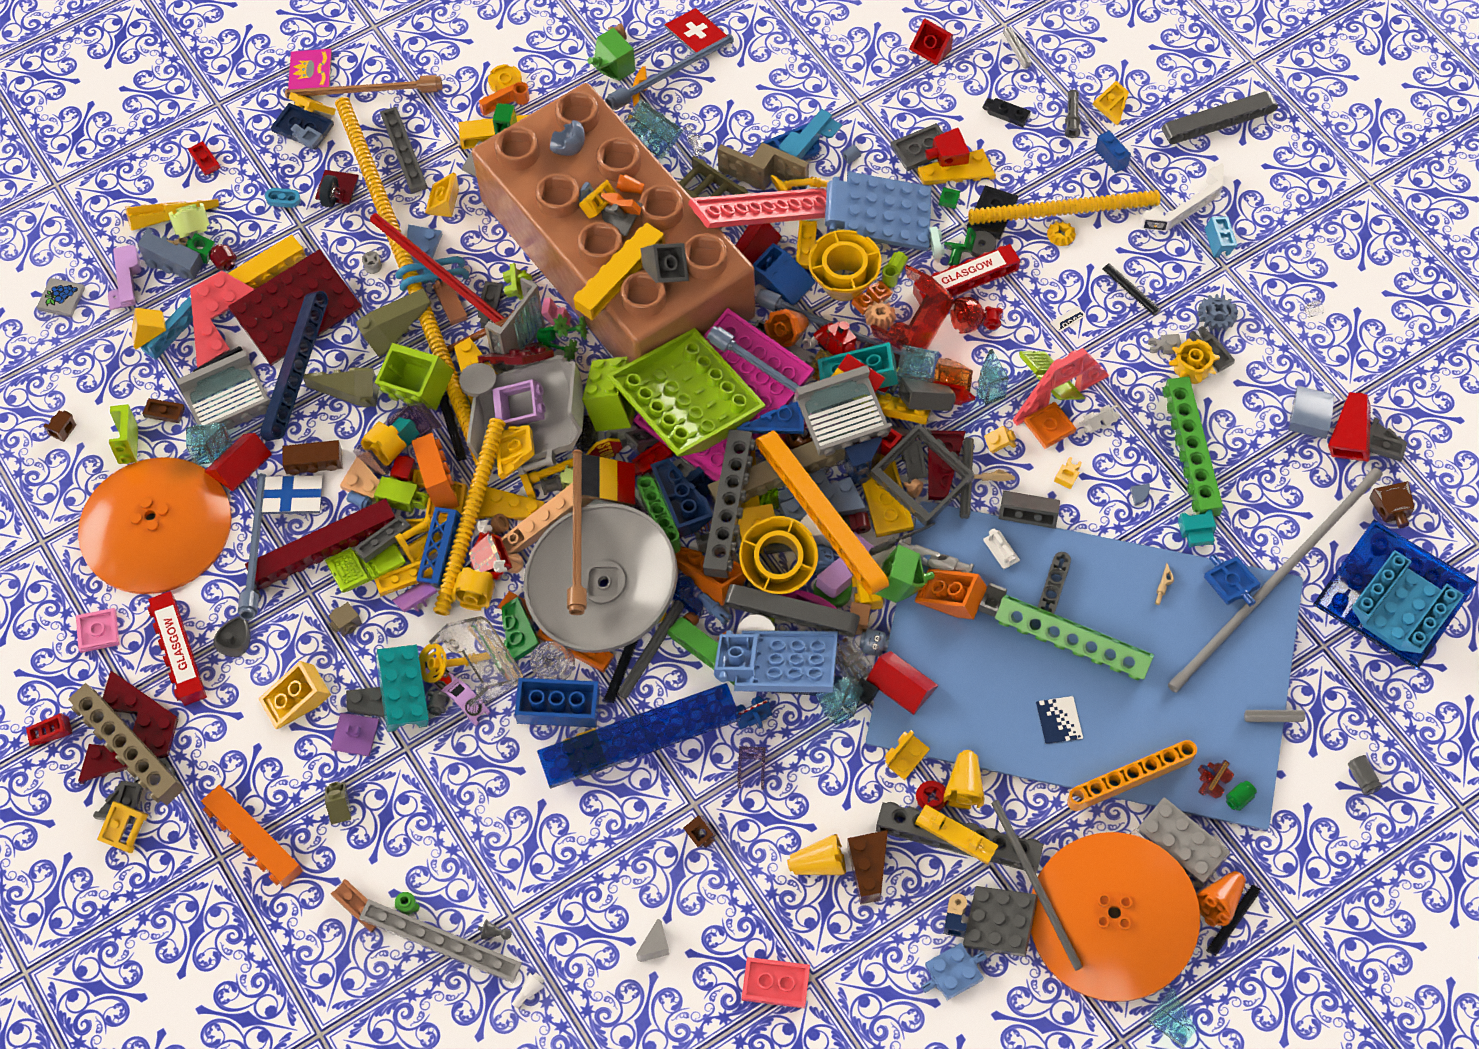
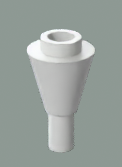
[512,972,546,1009]

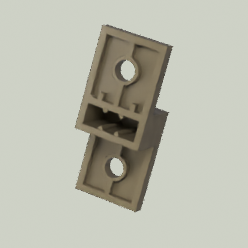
[717,142,809,190]

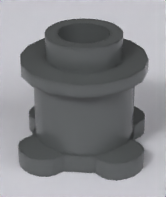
[427,691,450,716]

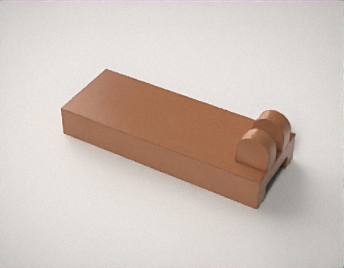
[432,280,468,326]
[330,879,377,933]

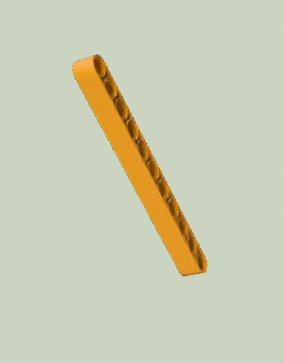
[756,430,889,595]

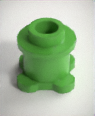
[395,892,420,916]

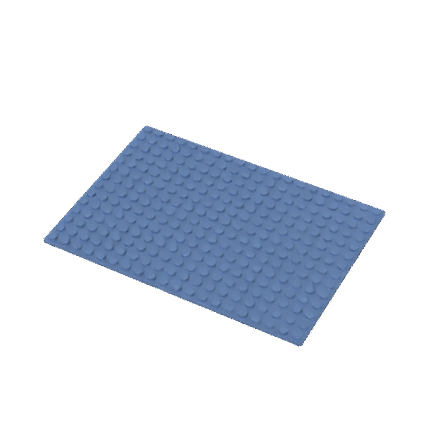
[866,501,1303,830]

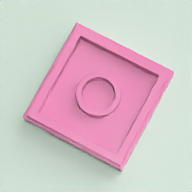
[76,608,120,653]

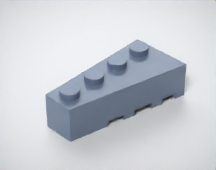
[780,477,866,522]

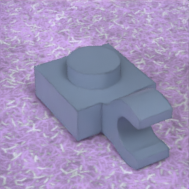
[291,124,323,150]

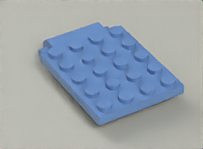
[824,171,932,251]
[714,630,838,692]

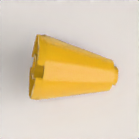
[943,750,985,809]
[787,834,846,875]

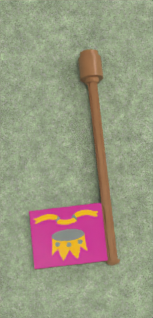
[285,49,442,99]

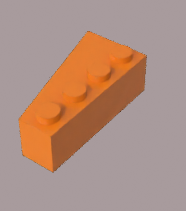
[411,433,460,514]

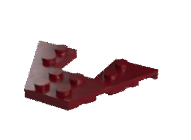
[78,671,179,784]

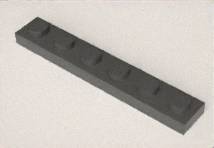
[380,107,428,194]

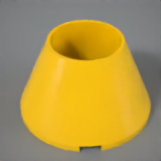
[808,230,882,301]
[739,516,818,594]

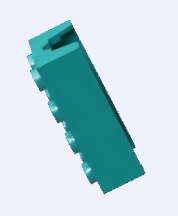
[376,644,429,732]

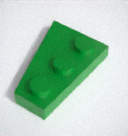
[501,597,541,666]

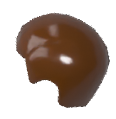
[785,432,813,450]

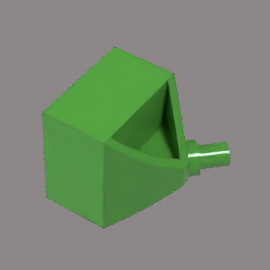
[587,28,636,81]
[875,545,935,603]

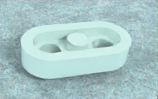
[929,226,945,260]

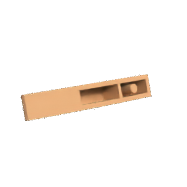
[501,483,594,555]

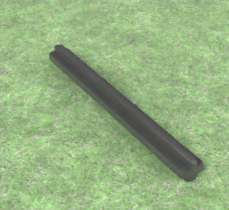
[618,600,685,699]

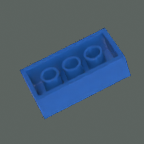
[514,678,600,728]

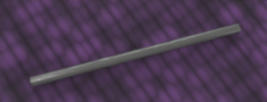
[991,800,1083,971]

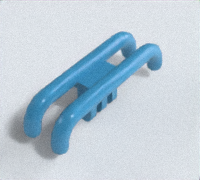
[395,256,470,291]

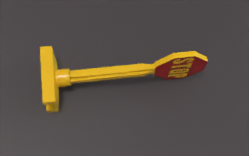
[519,438,622,499]

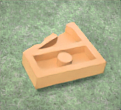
[340,456,380,502]

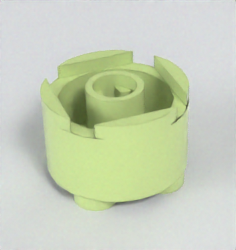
[168,203,210,238]

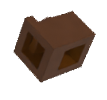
[43,410,76,442]
[683,815,717,848]

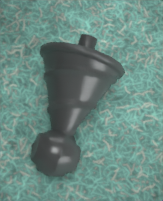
[478,919,512,940]

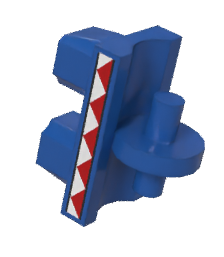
[734,696,772,730]

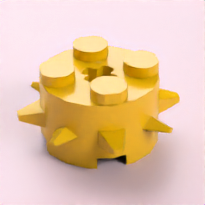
[1169,338,1220,384]

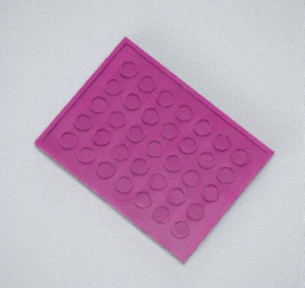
[633,308,815,482]

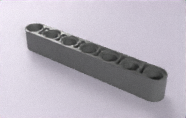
[1161,91,1278,144]
[724,584,860,637]

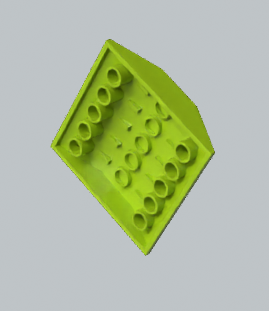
[607,328,766,457]

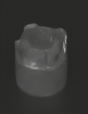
[1304,300,1324,318]

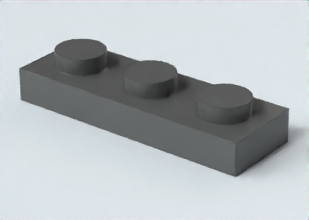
[354,515,412,563]

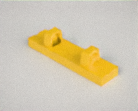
[915,805,999,865]

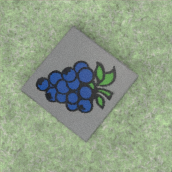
[37,278,85,317]

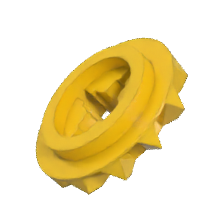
[1047,221,1076,246]

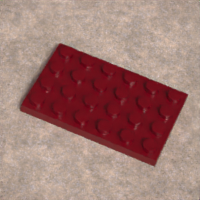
[228,249,362,366]

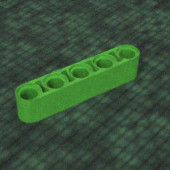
[637,476,681,554]
[667,617,735,685]

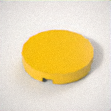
[488,64,522,92]

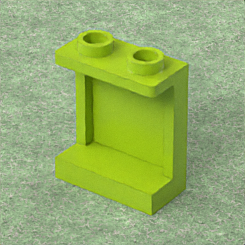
[109,404,138,464]

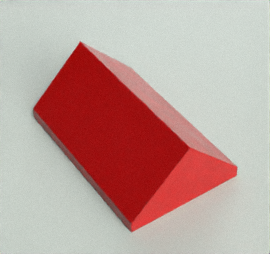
[735,223,782,265]
[205,433,272,491]
[866,651,938,715]

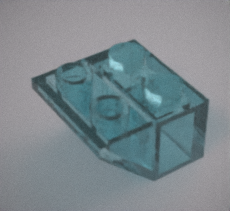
[186,423,232,465]
[816,676,864,725]

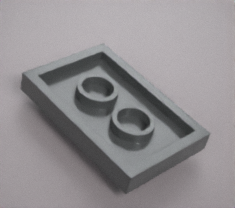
[890,123,943,171]

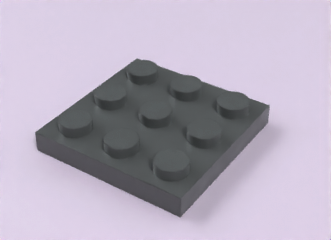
[963,886,1038,957]

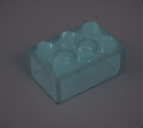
[623,99,683,159]

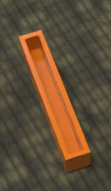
[201,784,303,889]

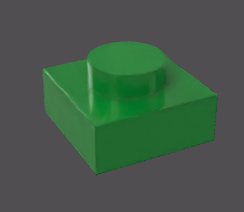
[939,187,961,209]

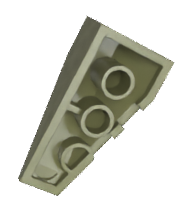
[355,288,432,357]
[303,367,379,407]

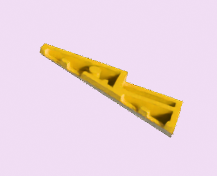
[125,199,219,231]

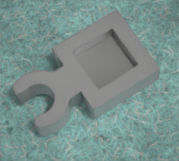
[1148,334,1181,355]

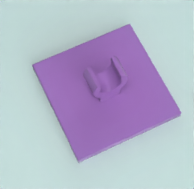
[392,582,437,613]
[330,713,379,757]

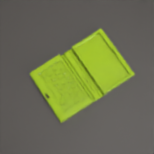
[1019,351,1085,400]
[325,543,406,593]

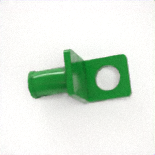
[944,228,976,266]

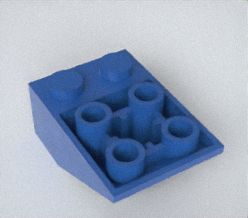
[753,243,816,306]

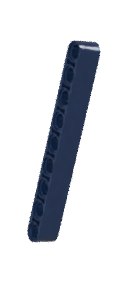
[260,291,328,441]

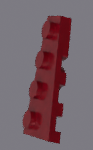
[928,430,966,500]

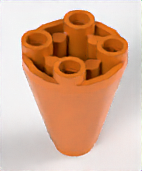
[1197,871,1246,927]

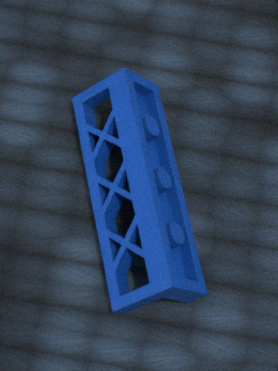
[416,507,462,588]

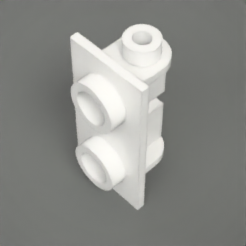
[1079,405,1120,433]
[983,528,1020,570]

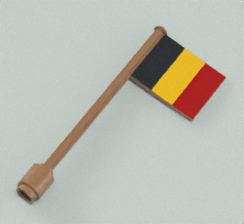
[567,449,635,615]

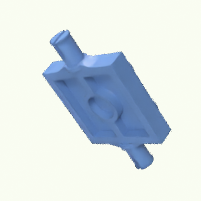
[921,943,987,1001]

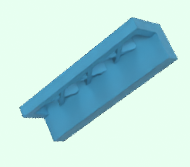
[141,297,193,360]

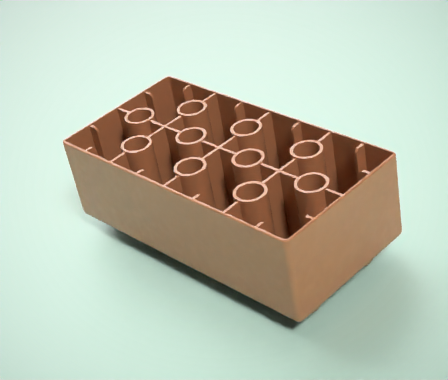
[472,83,755,362]

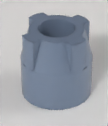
[842,145,861,164]

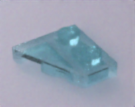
[1147,988,1197,1048]

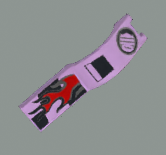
[425,653,490,726]

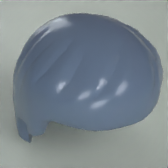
[550,120,585,156]

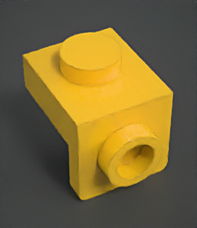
[984,426,1016,454]

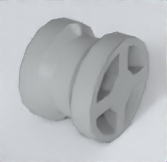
[362,251,382,274]

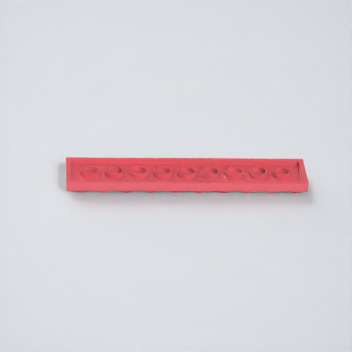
[688,188,826,228]

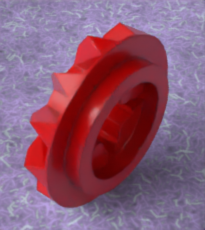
[916,781,948,811]

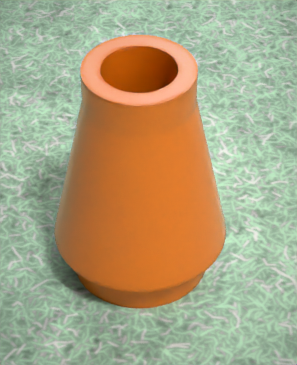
[616,174,645,195]

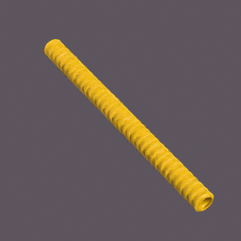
[968,190,1161,225]
[433,418,506,616]

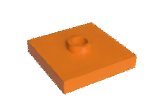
[1024,402,1076,449]

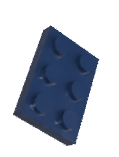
[271,103,334,150]

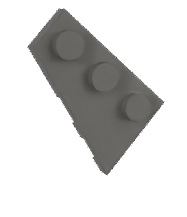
[346,687,385,719]

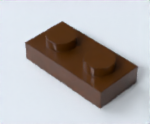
[142,398,185,423]

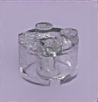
[530,641,575,680]

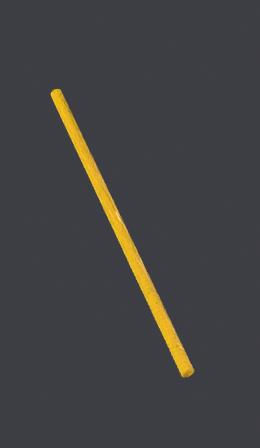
[335,97,478,467]

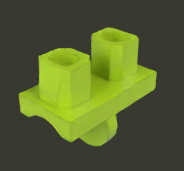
[503,263,532,300]

